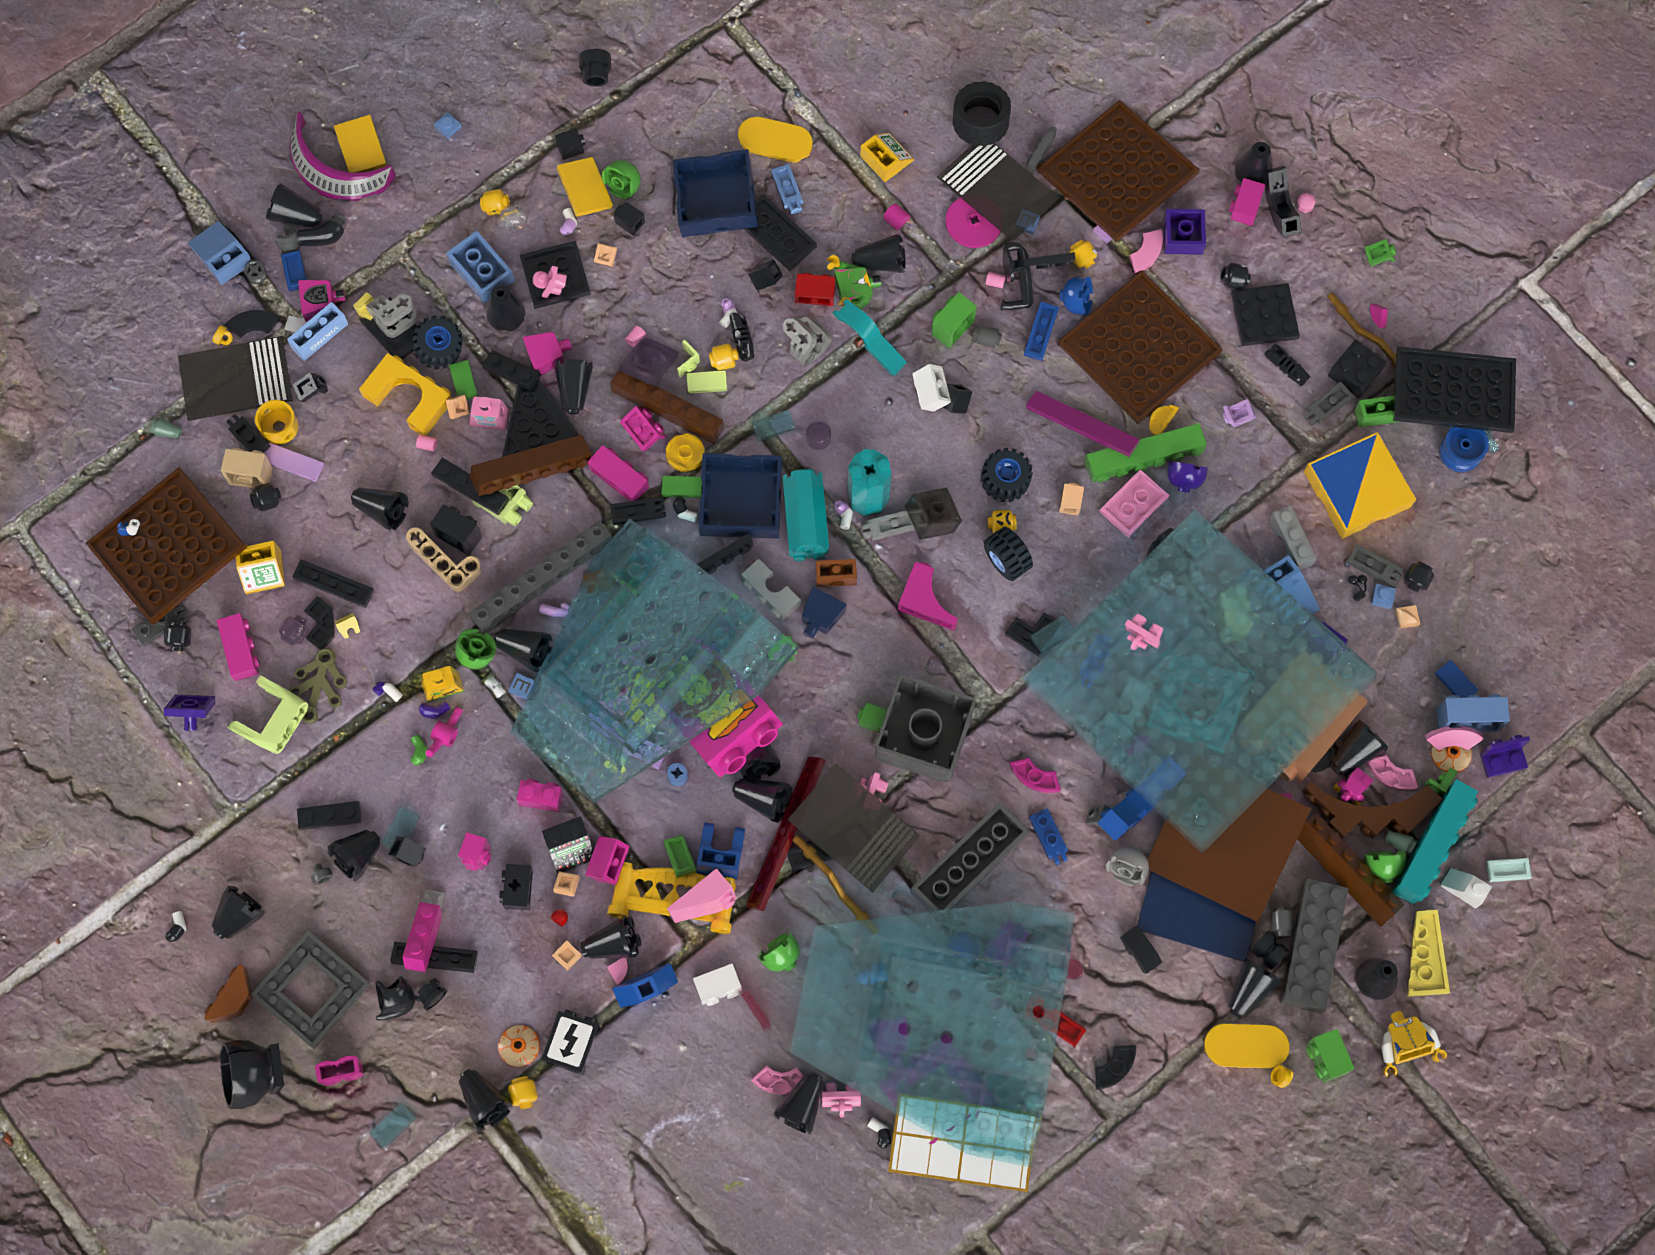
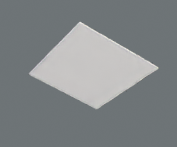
[284,316,307,332]

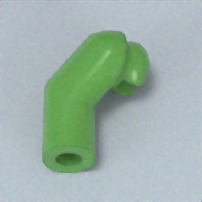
[411,734,428,765]

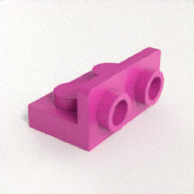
[620,406,667,452]

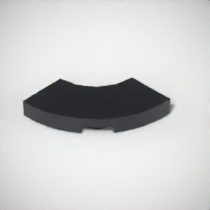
[224,310,280,338]
[1095,1045,1136,1090]

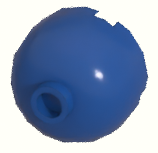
[1060,276,1093,315]

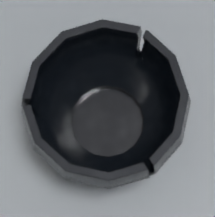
[220,1040,284,1109]

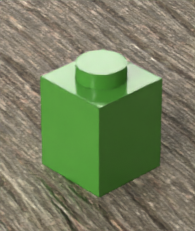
[857,702,887,733]

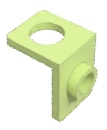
[677,340,700,378]

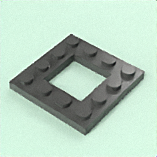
[250,930,371,1049]

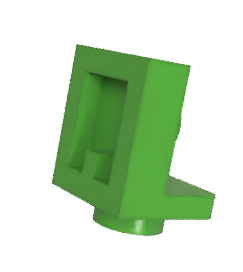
[1364,239,1397,267]
[1424,767,1458,797]

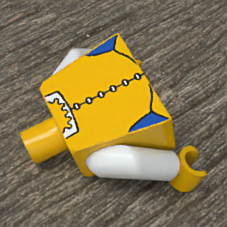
[1382,1011,1447,1077]

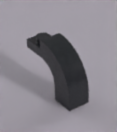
[1265,166,1301,237]

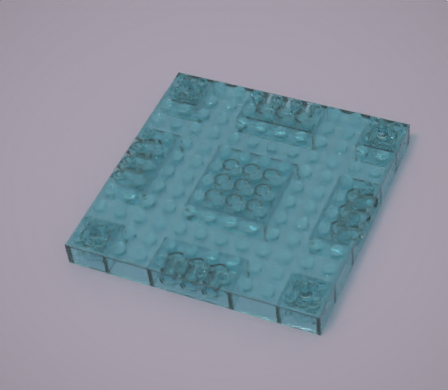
[1023,510,1377,853]

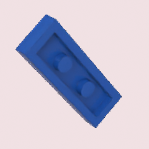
[1024,302,1059,361]

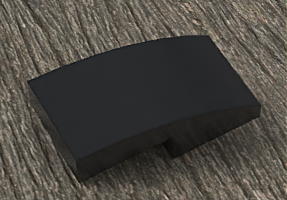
[1120,926,1162,974]

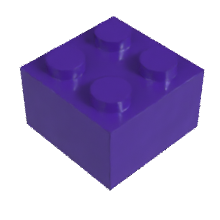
[1163,209,1206,255]

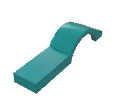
[832,299,907,376]

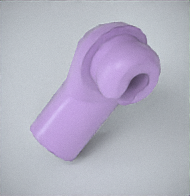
[539,603,571,617]

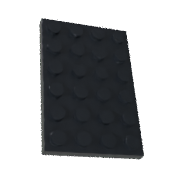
[1393,346,1516,433]

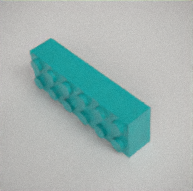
[1392,779,1478,905]

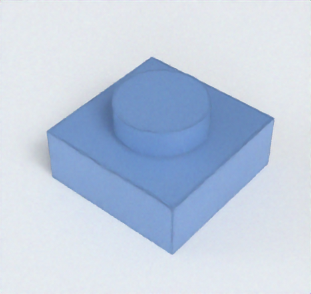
[434,112,462,139]
[1371,584,1396,609]

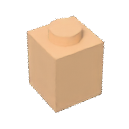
[1059,483,1084,516]

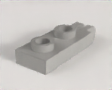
[860,509,917,540]

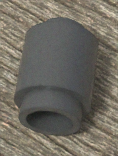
[972,325,1002,348]
[1271,907,1293,938]

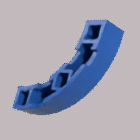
[1098,754,1190,841]

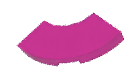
[1009,757,1061,793]

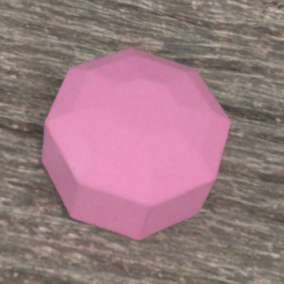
[1296,193,1316,213]

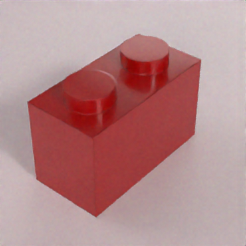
[795,272,836,306]

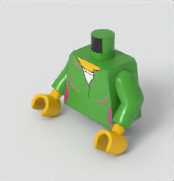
[827,255,882,310]

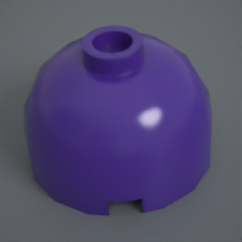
[1167,461,1208,493]

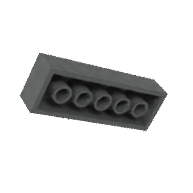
[911,802,1029,922]
[1280,878,1348,1014]

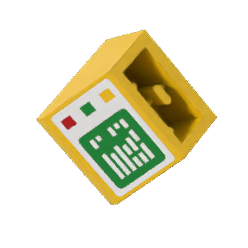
[860,133,914,182]
[236,541,285,594]

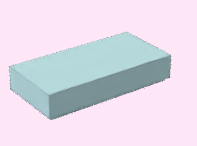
[1486,858,1532,882]

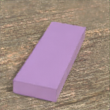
[264,443,324,482]

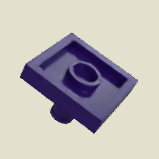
[164,694,215,731]

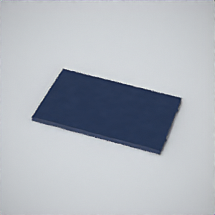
[1137,872,1256,962]

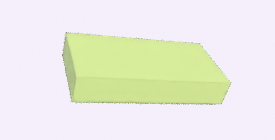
[687,370,727,394]

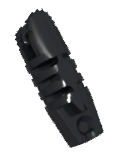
[729,313,755,362]
[1264,344,1310,386]

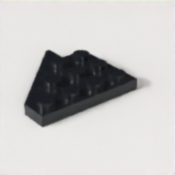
[502,379,579,457]

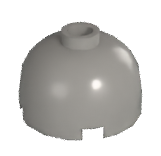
[1106,846,1149,886]

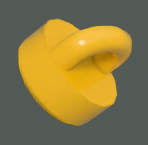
[212,325,233,345]
[1270,1065,1293,1088]

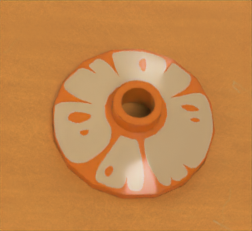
[1431,745,1472,773]
[498,1025,540,1067]

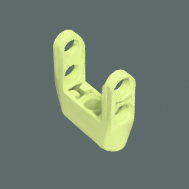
[227,675,308,754]

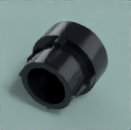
[579,49,611,87]

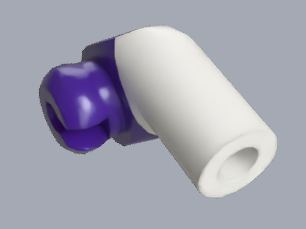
[373,681,403,702]

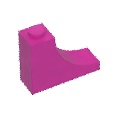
[898,562,958,631]

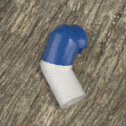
[117,519,140,536]

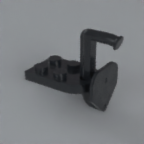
[1000,242,1076,311]

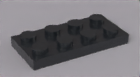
[744,195,817,272]

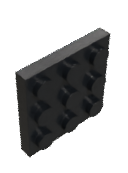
[520,240,591,309]
[1231,283,1300,346]

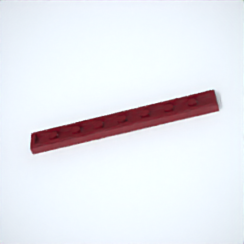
[746,756,826,911]

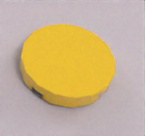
[666,433,705,472]

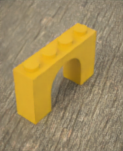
[359,353,452,436]

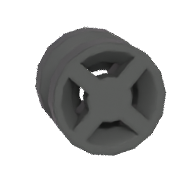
[244,260,267,284]

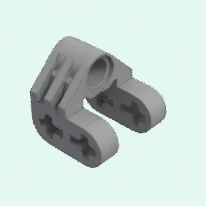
[366,294,418,338]
[783,317,831,367]

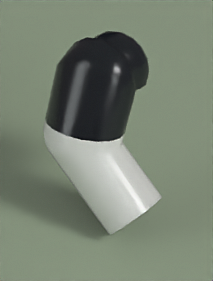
[673,497,698,522]
[165,911,186,942]
[868,1117,892,1149]

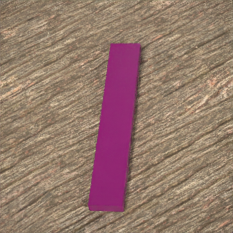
[1026,391,1139,457]

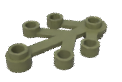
[289,648,347,724]

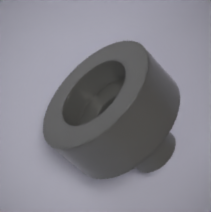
[311,863,333,885]

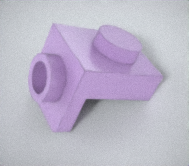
[1223,399,1256,427]

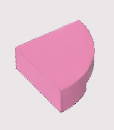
[607,958,628,985]

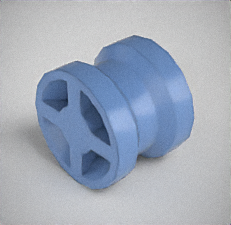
[667,763,688,786]

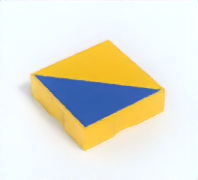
[1304,432,1416,539]

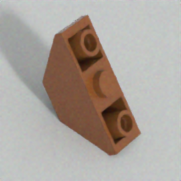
[204,964,253,1023]

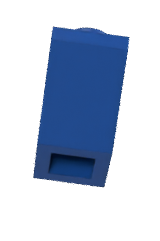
[612,963,678,1007]

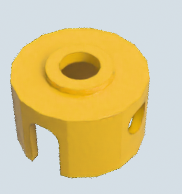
[255,400,299,445]

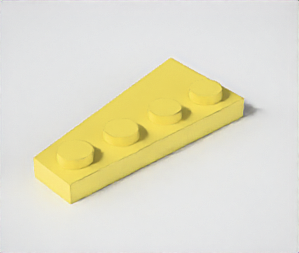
[1407,910,1450,997]

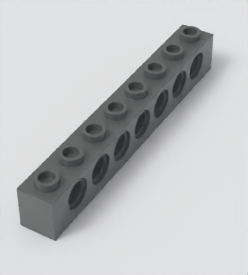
[469,520,613,634]

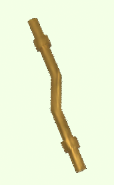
[1327,292,1396,369]
[793,835,880,936]

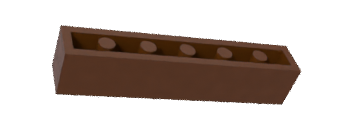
[610,367,724,444]
[470,435,591,496]
[1297,813,1404,927]

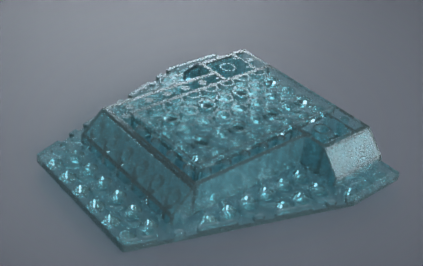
[510,519,799,803]
[790,901,1075,1167]

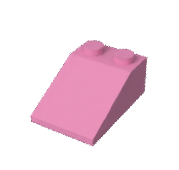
[667,869,737,923]

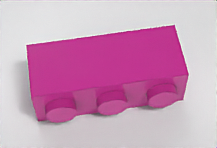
[587,445,649,501]
[217,613,260,681]
[402,902,442,972]

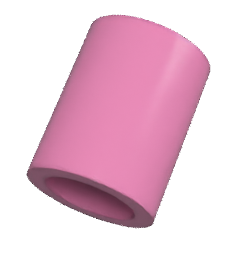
[986,272,1006,289]
[625,326,646,348]
[416,435,438,452]

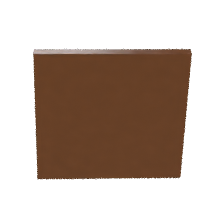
[1037,100,1200,242]
[1057,270,1223,424]
[85,467,247,625]
[1148,756,1311,922]

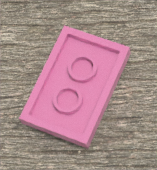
[1099,469,1170,538]

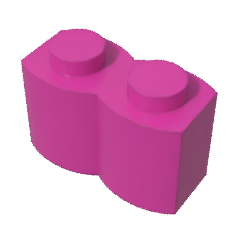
[315,1056,364,1086]

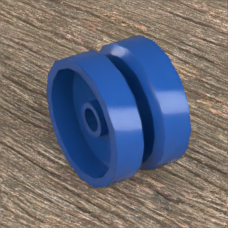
[1439,427,1489,473]

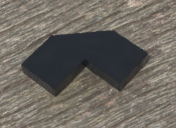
[304,596,335,650]

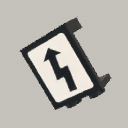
[541,1009,600,1075]

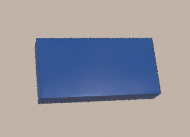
[281,250,307,291]
[1435,660,1479,698]

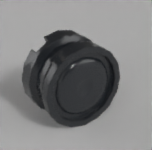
[414,978,448,1011]

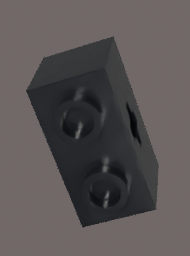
[499,864,533,910]

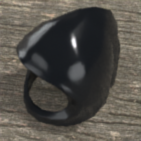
[376,976,416,1021]

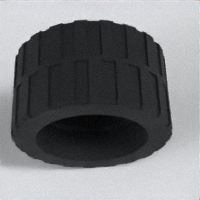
[953,81,1011,146]

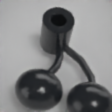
[1348,575,1367,601]

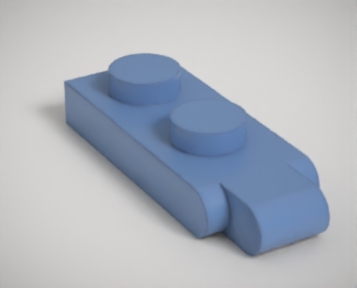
[771,164,803,215]

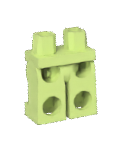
[472,485,533,526]

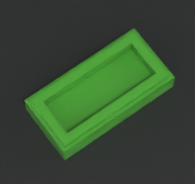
[449,360,478,400]
[662,476,702,498]
[663,835,696,878]

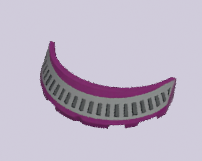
[290,111,396,201]

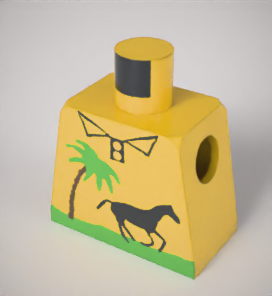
[422,666,464,702]

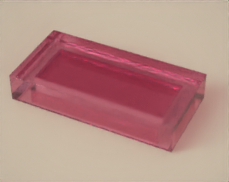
[741,990,771,1032]

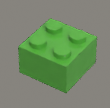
[932,292,977,349]
[1305,1029,1355,1083]

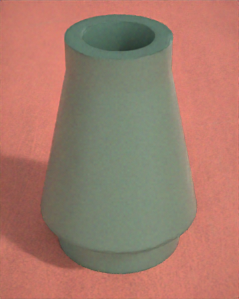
[150,417,182,439]
[1385,830,1418,856]

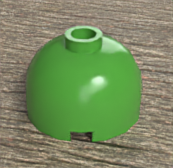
[602,160,641,199]
[455,629,497,669]
[1364,851,1407,883]
[757,932,800,972]

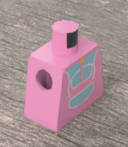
[469,396,510,430]

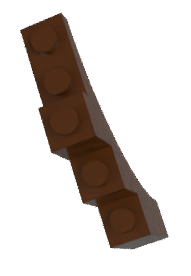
[1302,782,1443,839]

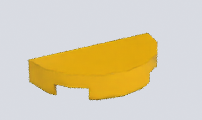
[1149,405,1179,436]

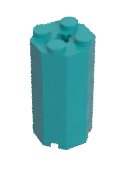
[847,449,892,517]
[783,469,829,562]

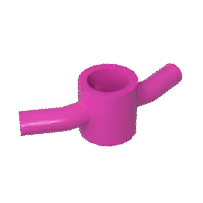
[426,707,463,757]

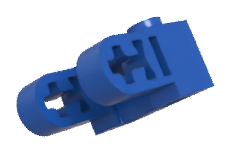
[696,822,745,879]

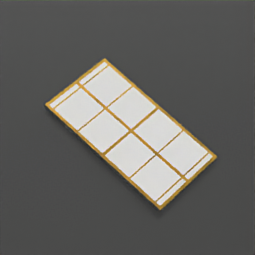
[887,1093,1037,1192]

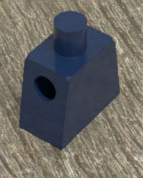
[802,587,847,639]

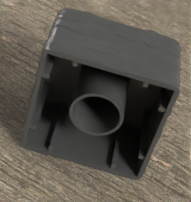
[875,675,976,782]

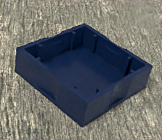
[673,149,758,238]
[699,453,782,539]

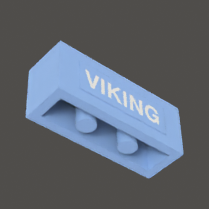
[287,302,348,361]

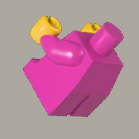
[1333,767,1374,805]

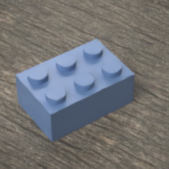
[446,231,515,304]
[1436,694,1510,732]

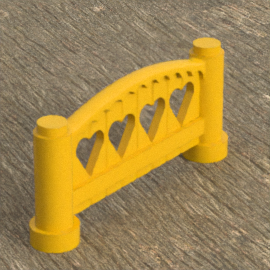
[607,862,736,934]

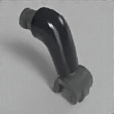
[275,213,346,253]

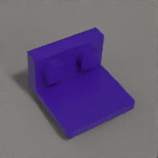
[1480,735,1530,778]

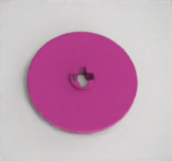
[945,195,1003,248]

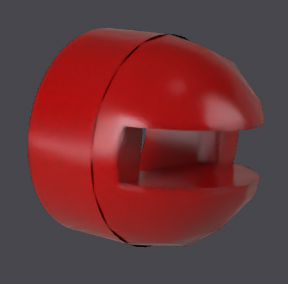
[550,909,568,927]

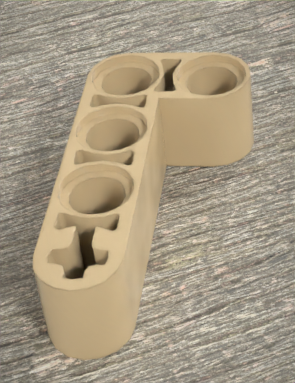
[406,527,482,592]

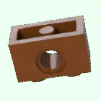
[816,559,857,587]

